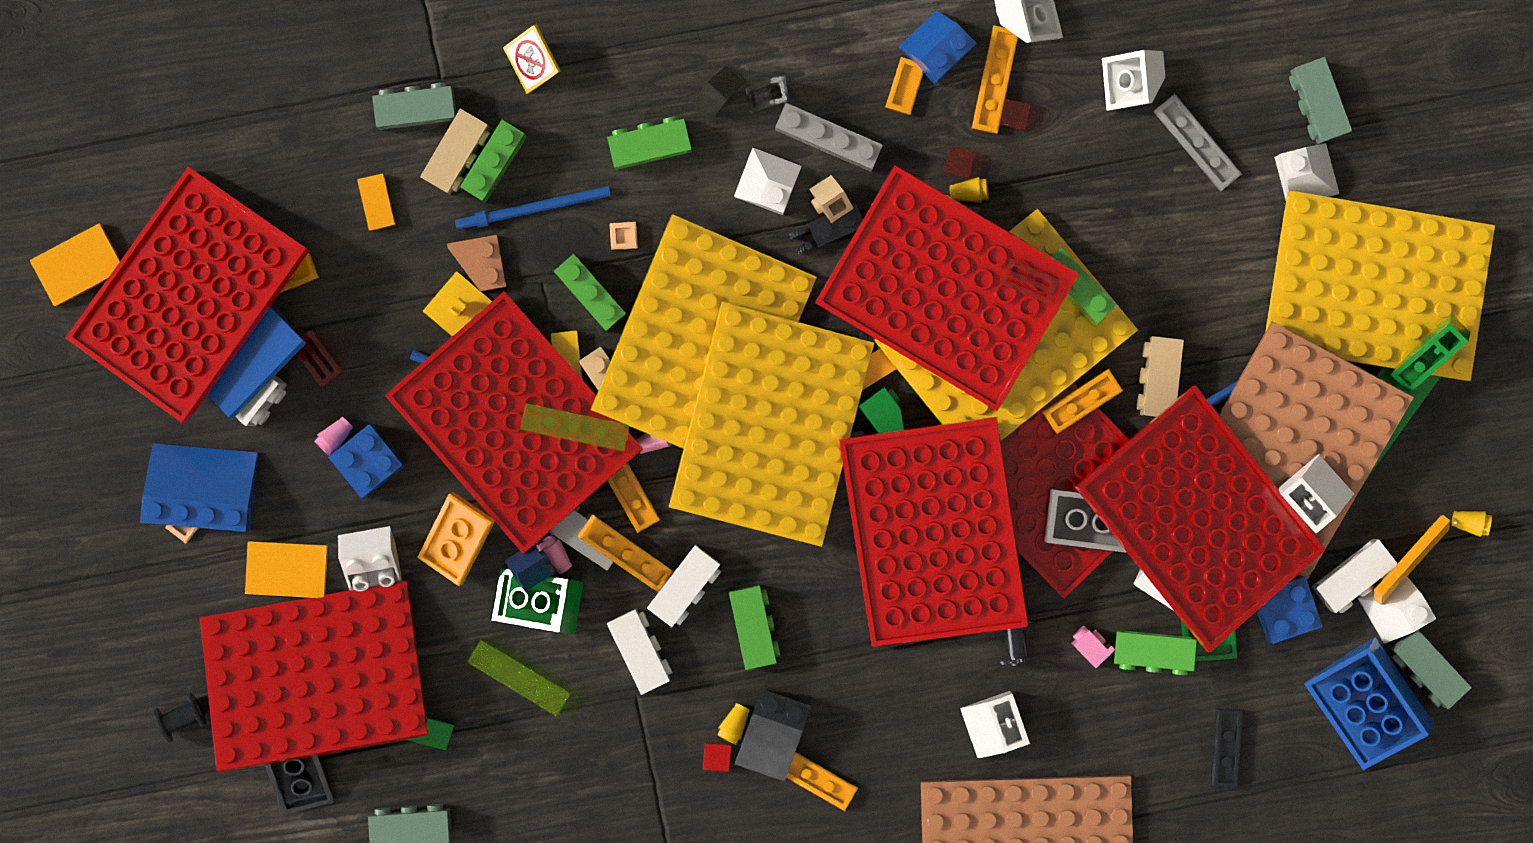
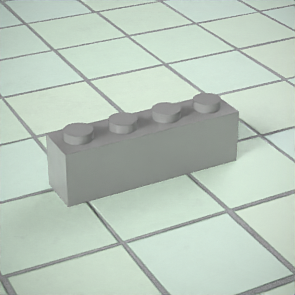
[775,103,883,172]
[550,506,613,570]

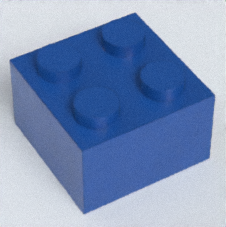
[328,424,406,498]
[1257,575,1323,644]

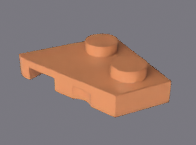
[447,235,507,292]

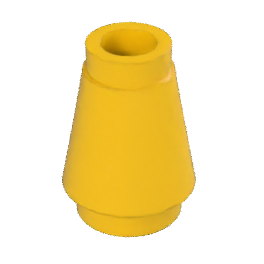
[950,177,988,203]
[1451,511,1492,537]
[718,703,750,745]

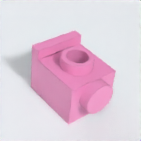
[1072,626,1115,668]

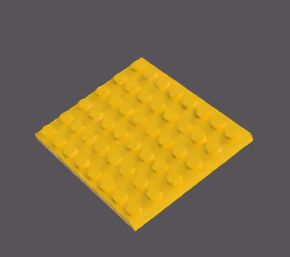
[1265,191,1495,381]
[874,209,1138,441]
[590,215,817,449]
[669,302,874,547]

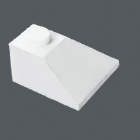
[995,0,1063,43]
[1102,50,1165,111]
[1274,143,1339,199]
[734,148,802,215]
[1358,577,1436,643]

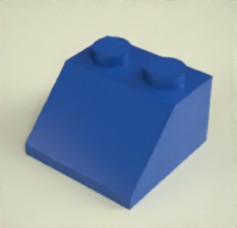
[899,11,976,85]

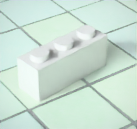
[1311,539,1397,613]
[647,545,721,627]
[607,608,673,695]

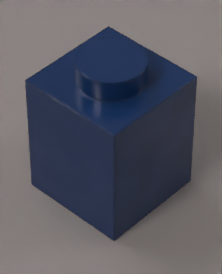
[505,546,552,592]

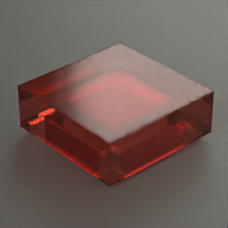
[1000,99,1031,131]
[943,147,975,178]

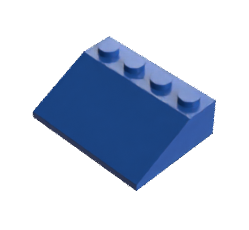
[208,304,306,419]
[140,443,258,532]
[1304,637,1435,770]

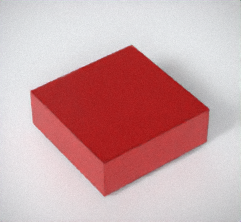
[703,742,731,772]

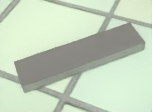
[1153,94,1242,192]

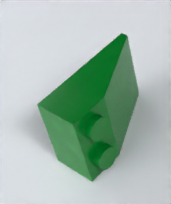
[492,568,583,634]

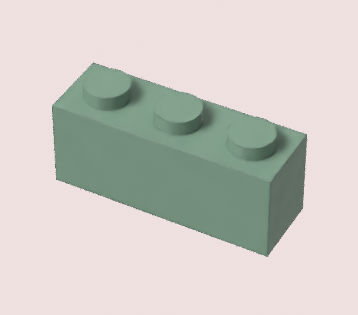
[1289,57,1352,144]
[372,83,457,130]
[1389,630,1471,709]
[368,804,452,843]

